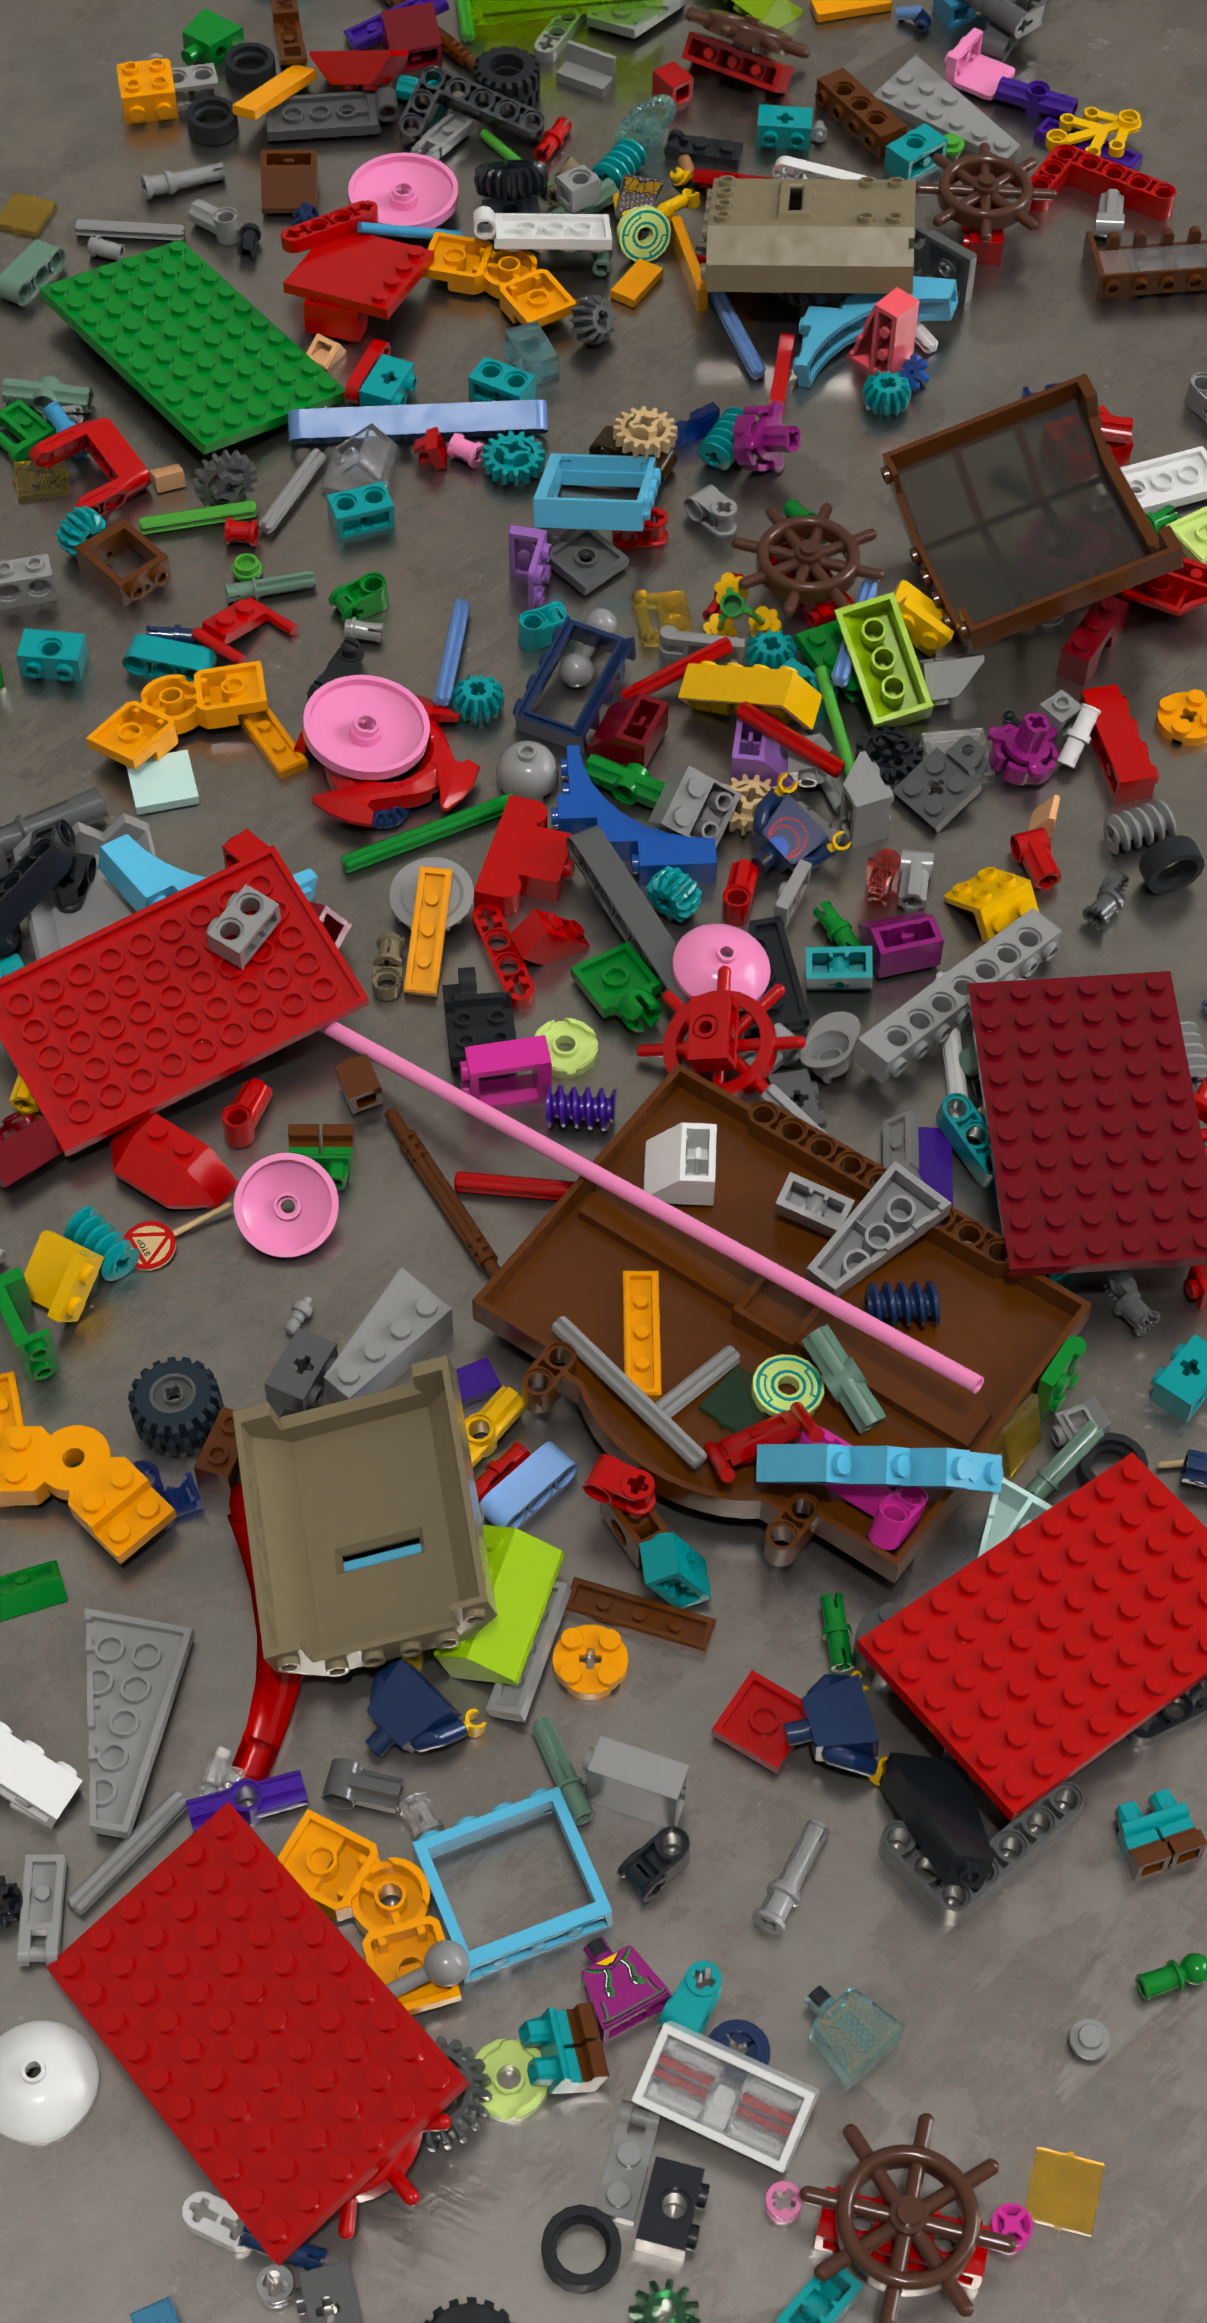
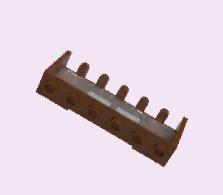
[1083,226,1207,300]

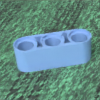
[480,1441,579,1529]

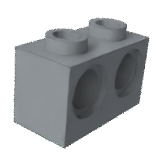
[171,63,220,111]
[0,554,57,610]
[206,884,281,969]

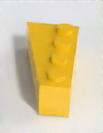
[678,661,823,730]

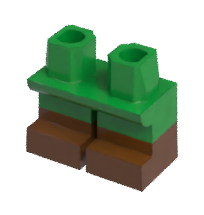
[288,1124,355,1190]

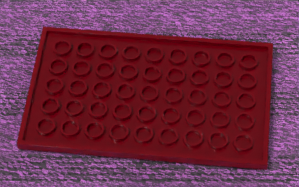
[967,971,1207,1277]

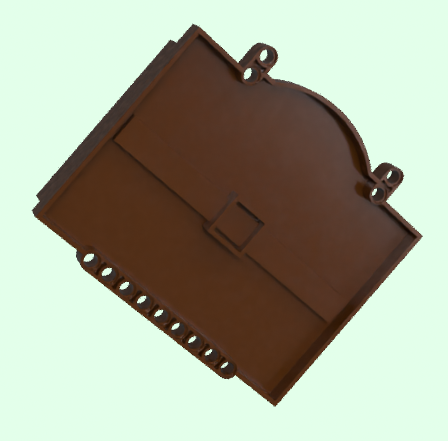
[472,1063,1092,1583]

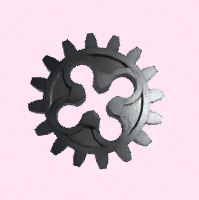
[854,725,923,786]

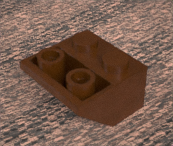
[261,150,319,214]

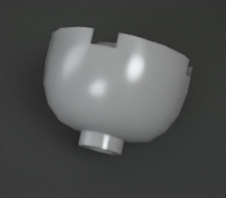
[496,740,559,802]

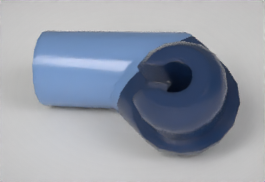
[896,5,931,33]

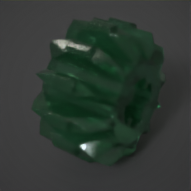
[628,2279,700,2323]

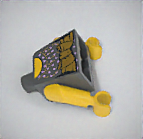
[612,174,701,240]

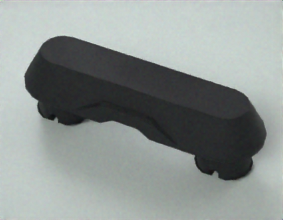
[307,637,365,700]

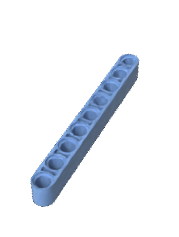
[287,400,549,444]

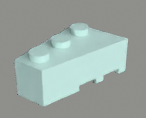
[978,1477,1053,1557]

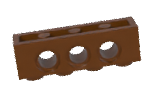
[815,68,907,159]

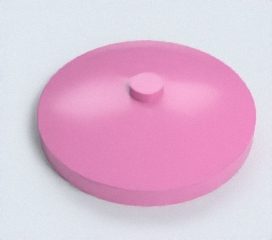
[348,153,459,228]
[302,675,430,780]

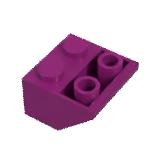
[858,911,944,978]

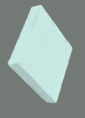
[126,750,200,815]

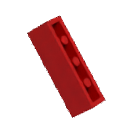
[1079,684,1159,804]

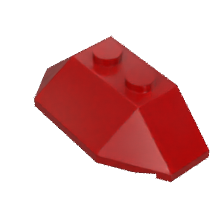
[310,50,409,90]
[1104,534,1207,616]
[111,1113,239,1209]

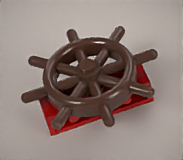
[681,7,810,93]
[916,142,1058,265]
[731,503,885,628]
[799,2113,1017,2323]

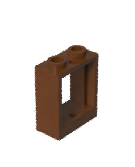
[75,518,171,607]

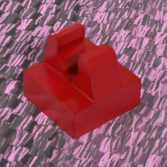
[414,427,447,471]

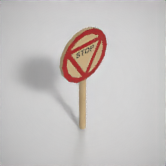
[123,1202,233,1271]

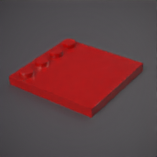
[283,231,435,320]

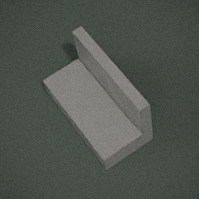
[556,40,616,98]

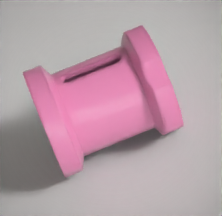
[447,433,484,469]

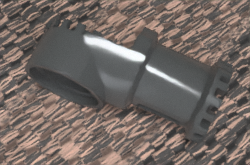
[1082,868,1130,930]
[1101,1270,1161,1336]

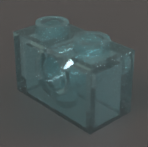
[502,321,559,386]

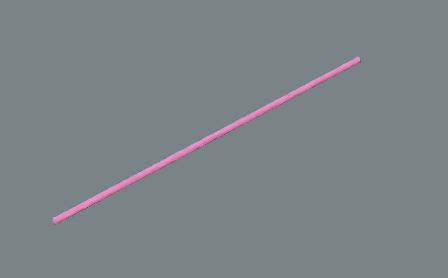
[318,1022,984,1394]

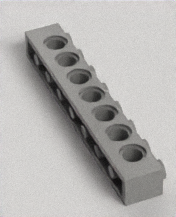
[852,908,1062,1084]

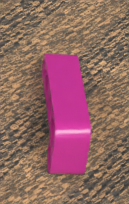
[797,1426,928,1550]

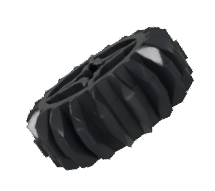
[474,159,549,199]

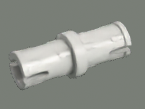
[1057,703,1101,769]

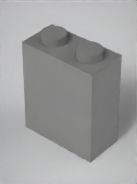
[582,1735,690,1827]

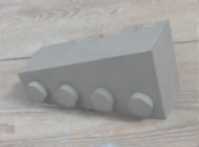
[805,1161,952,1297]
[324,1267,453,1403]

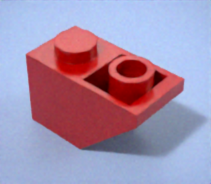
[509,909,590,965]

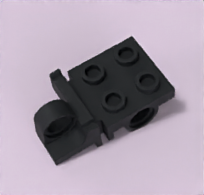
[442,967,517,1068]

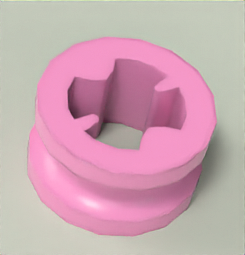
[764,2181,803,2225]

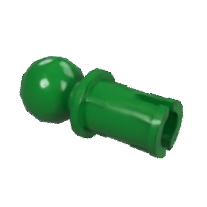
[1135,1953,1207,2000]

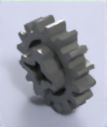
[192,450,258,506]

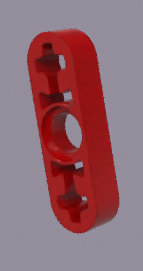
[344,339,390,405]

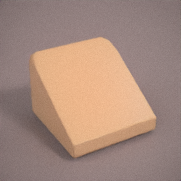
[306,333,346,371]
[149,464,186,493]
[1028,795,1061,839]

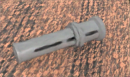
[140,162,226,200]
[752,1819,830,1935]

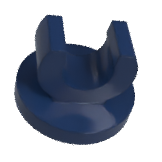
[290,202,319,226]

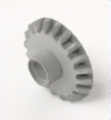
[389,857,474,931]

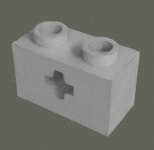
[775,1172,855,1238]

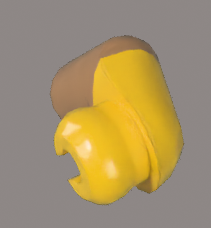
[669,155,694,187]

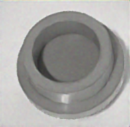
[1069,2018,1110,2060]

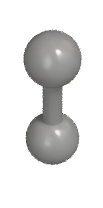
[559,608,618,688]
[386,1940,469,1997]

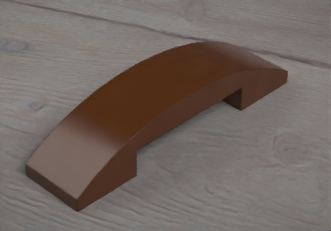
[270,0,308,65]

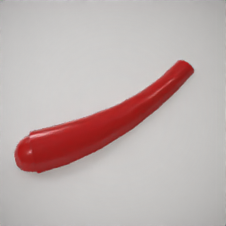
[227,1482,302,1781]

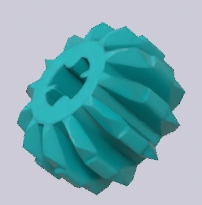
[862,370,912,418]
[55,505,106,558]
[745,628,797,669]
[452,673,505,726]
[646,866,702,922]

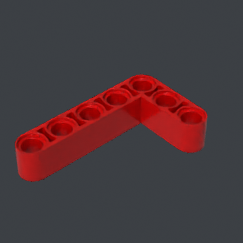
[1030,144,1176,221]

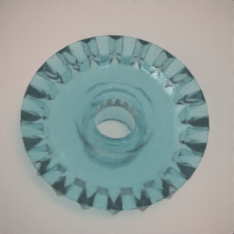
[615,94,677,148]

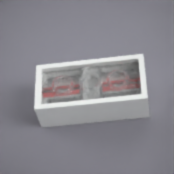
[631,2021,820,2173]

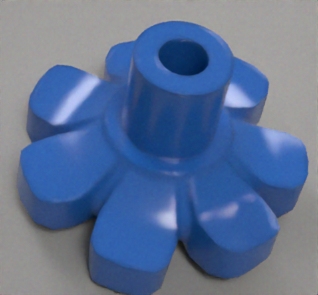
[899,354,930,391]

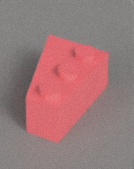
[846,287,920,375]

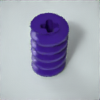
[545,1084,617,1131]

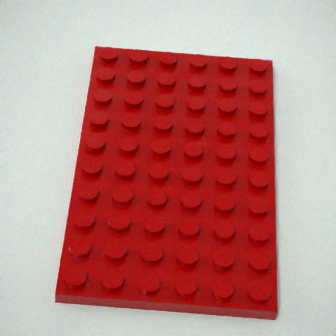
[0,845,369,1157]
[855,1452,1207,1821]
[46,1801,470,2266]

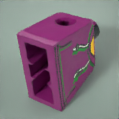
[581,1937,671,2044]

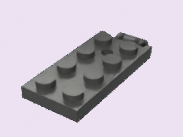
[266,87,399,141]

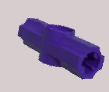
[995,76,1079,119]
[186,1769,308,1833]

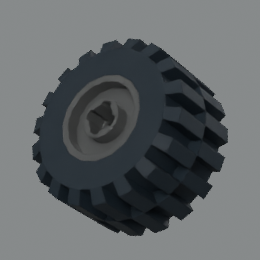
[128,1357,224,1457]

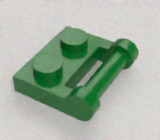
[0,399,56,464]
[1031,1336,1086,1422]

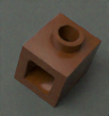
[335,1054,384,1114]

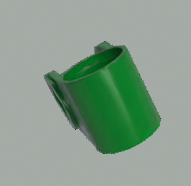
[328,572,389,623]

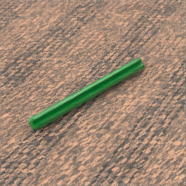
[340,792,514,873]

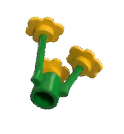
[703,572,782,637]

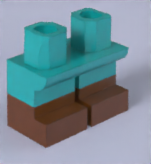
[1115,1789,1207,1881]
[518,2002,610,2094]

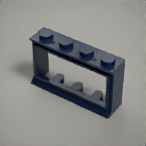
[513,615,636,754]

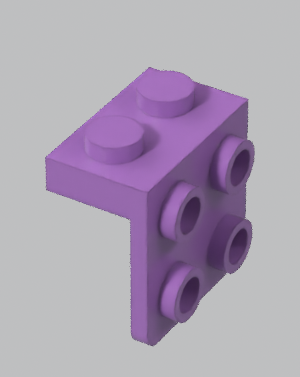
[509,525,552,610]

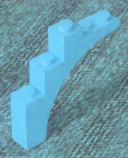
[793,276,958,388]
[98,834,318,911]
[756,1444,1003,1493]

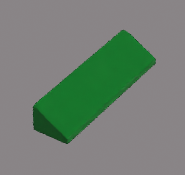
[0,1560,67,1622]

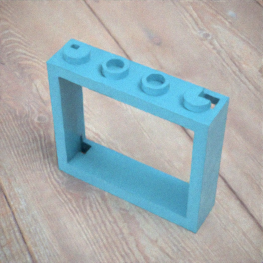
[533,453,661,531]
[412,1787,613,1984]

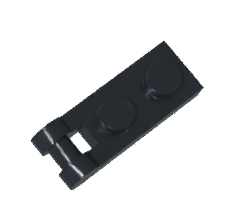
[664,129,743,169]

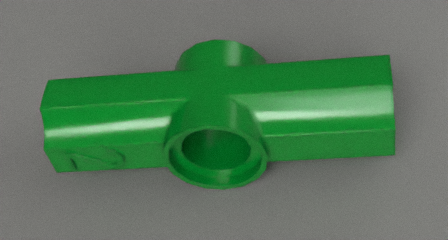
[585,754,666,809]

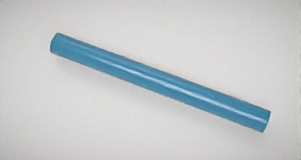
[357,222,463,240]

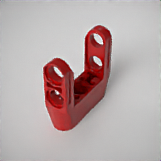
[29,417,151,516]

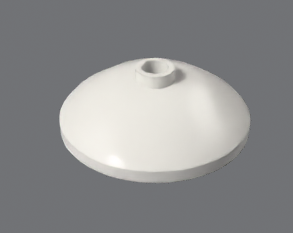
[0,2020,100,2144]

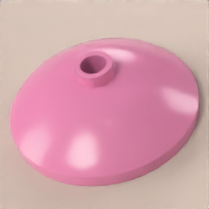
[672,923,771,1001]
[234,1153,339,1258]

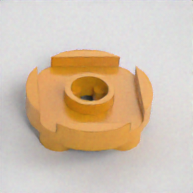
[1155,689,1207,747]
[553,1624,628,1700]

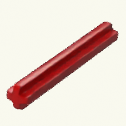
[620,637,733,700]
[736,701,845,778]
[454,1171,575,1200]

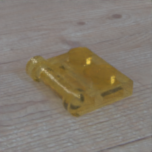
[631,590,693,647]

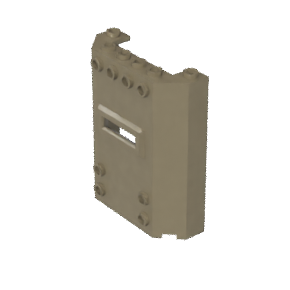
[701,175,916,294]
[232,1355,498,1677]

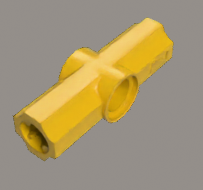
[465,1386,527,1468]

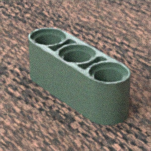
[0,239,65,306]

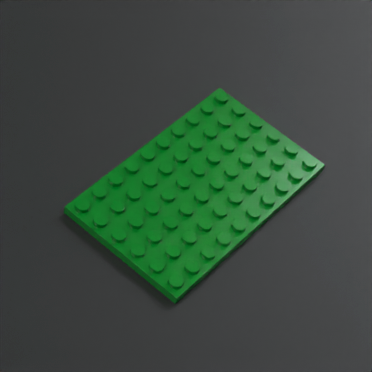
[39,240,345,455]

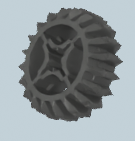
[419,2036,492,2152]

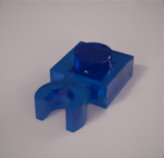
[674,402,720,446]

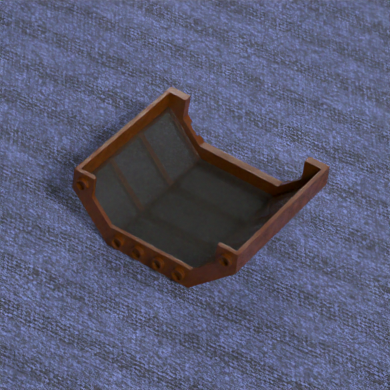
[880,373,1184,650]

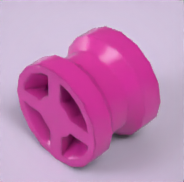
[989,2203,1033,2255]

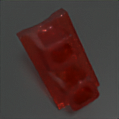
[866,848,901,907]

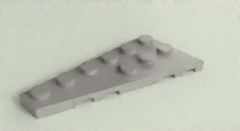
[873,55,1021,161]
[84,1608,195,1840]

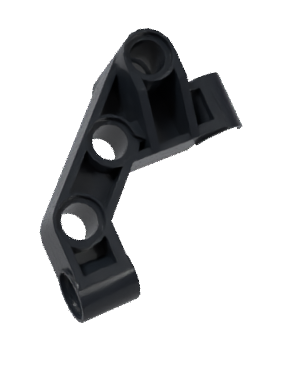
[0,818,76,959]

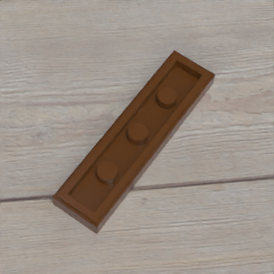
[563,1577,717,1657]

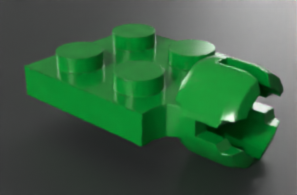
[794,620,864,703]
[570,942,661,1032]

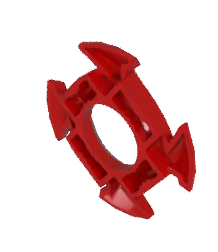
[294,695,480,828]

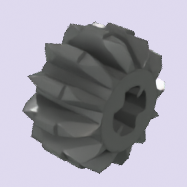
[569,295,616,345]

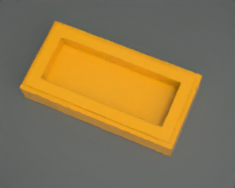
[610,258,663,308]

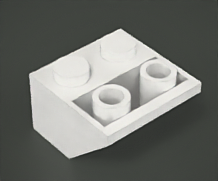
[644,1122,717,1206]

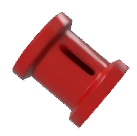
[224,517,259,547]

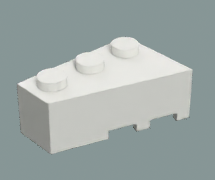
[0,1721,83,1828]

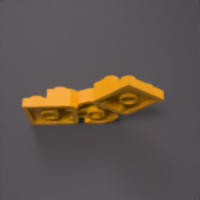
[422,232,576,332]
[86,660,269,770]
[0,1425,177,1565]
[277,1809,462,2015]

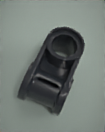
[52,853,97,913]
[617,1826,690,1902]

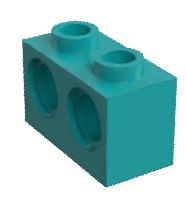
[468,356,536,402]
[326,481,395,541]

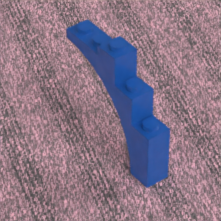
[551,745,717,886]

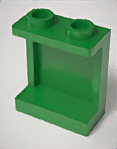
[0,1267,60,1383]

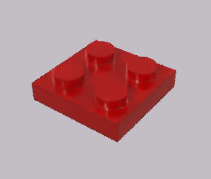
[711,1670,803,1774]

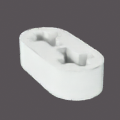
[182,2191,253,2253]

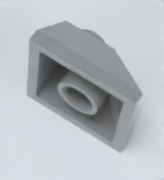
[918,653,984,706]

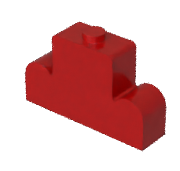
[474,795,575,917]

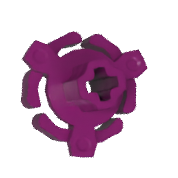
[733,401,801,473]
[987,712,1059,785]

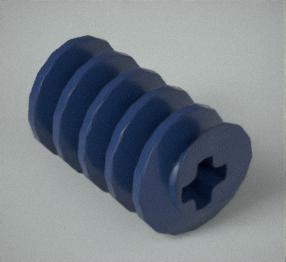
[864,1281,940,1327]

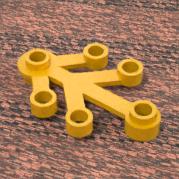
[1045,107,1142,158]

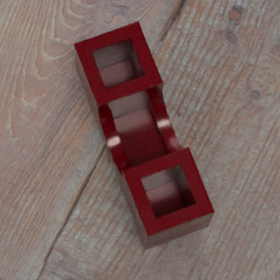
[1056,596,1129,687]

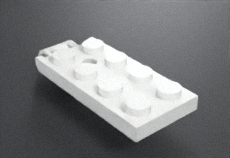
[473,206,612,253]
[1081,446,1207,523]

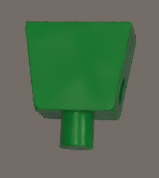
[181,8,244,67]

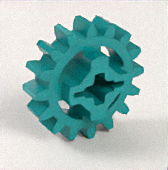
[482,431,545,486]

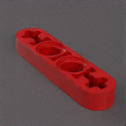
[281,200,378,253]
[769,333,795,420]
[472,903,535,1010]

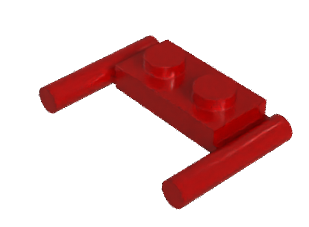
[191,597,298,664]
[703,1402,824,1483]

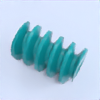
[591,138,647,190]
[697,407,747,471]
[64,1206,140,1281]

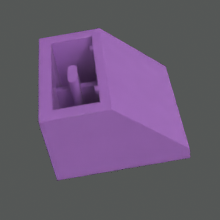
[730,713,794,787]

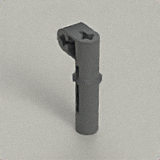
[962,0,1047,39]
[0,787,109,876]

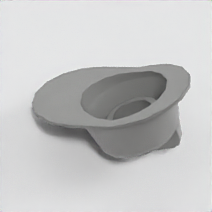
[799,1011,861,1084]

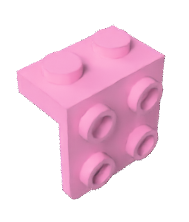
[944,28,1015,100]

